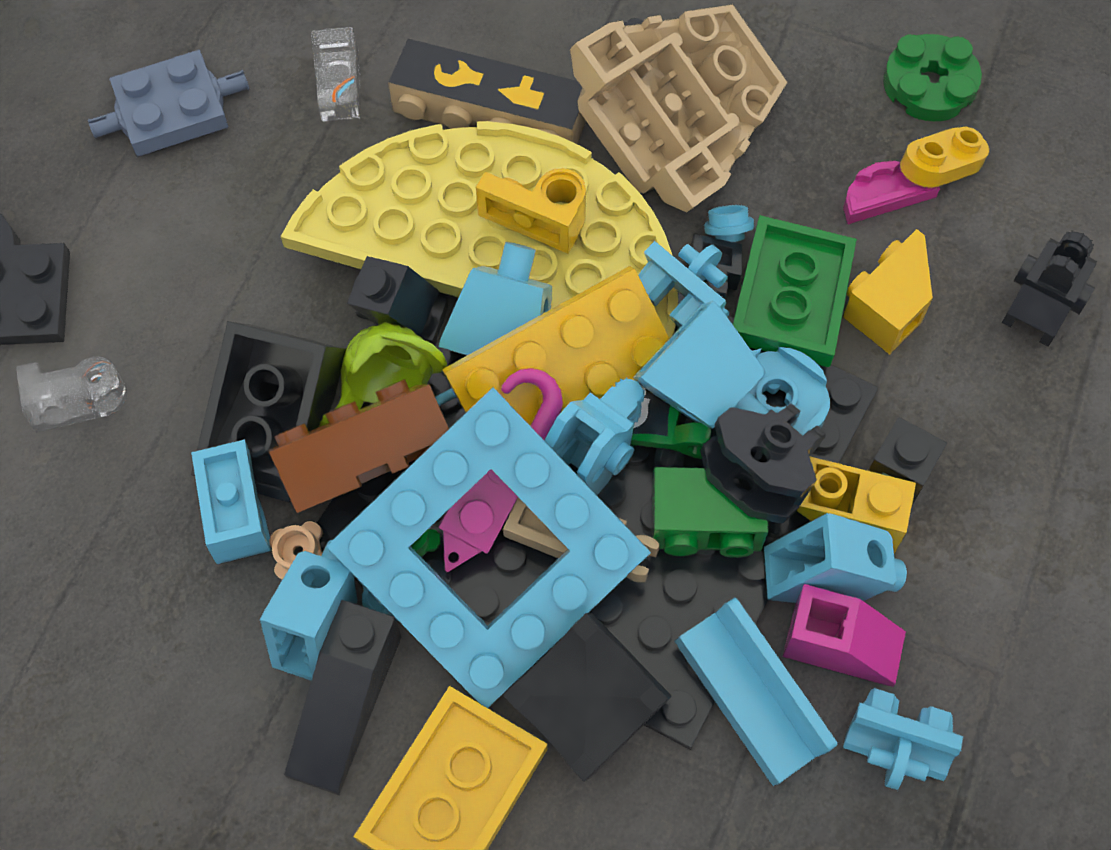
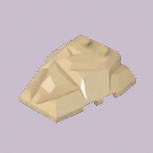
[570,5,787,212]

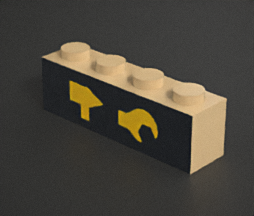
[388,38,586,144]

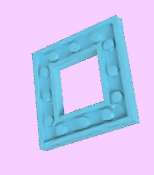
[326,387,651,708]

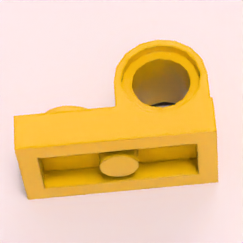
[475,168,586,254]

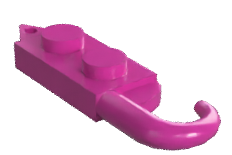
[438,368,563,572]

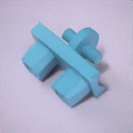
[638,241,729,328]
[843,688,963,790]

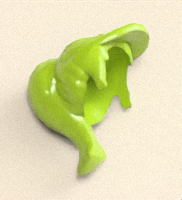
[319,322,447,427]

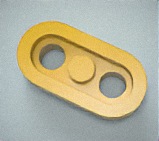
[900,127,989,187]

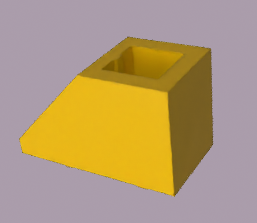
[843,229,933,355]
[797,457,916,553]

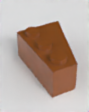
[268,379,449,513]

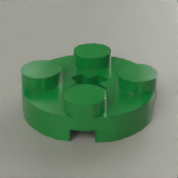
[883,34,982,122]

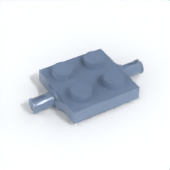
[88,50,250,157]

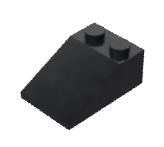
[191,321,346,502]

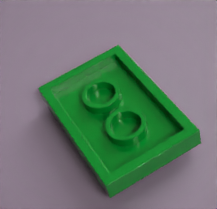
[732,215,857,368]

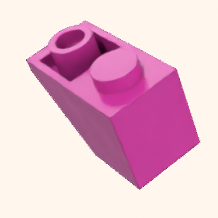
[783,584,906,687]

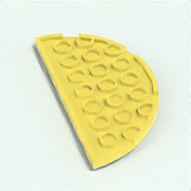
[281,121,678,339]

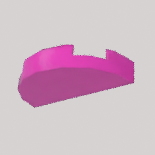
[843,161,940,225]

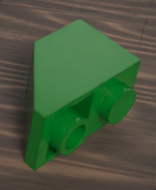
[652,467,768,557]

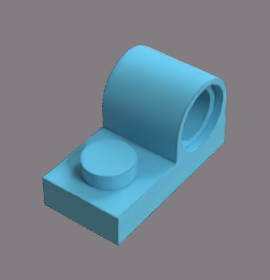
[191,439,271,564]

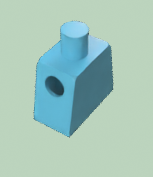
[439,242,552,355]
[633,301,769,428]
[764,513,907,603]
[260,540,357,680]

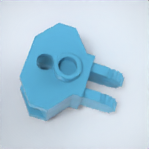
[544,377,645,495]

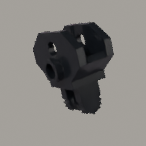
[1002,230,1097,347]
[700,403,827,524]

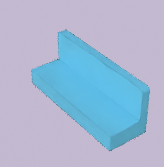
[674,598,838,786]

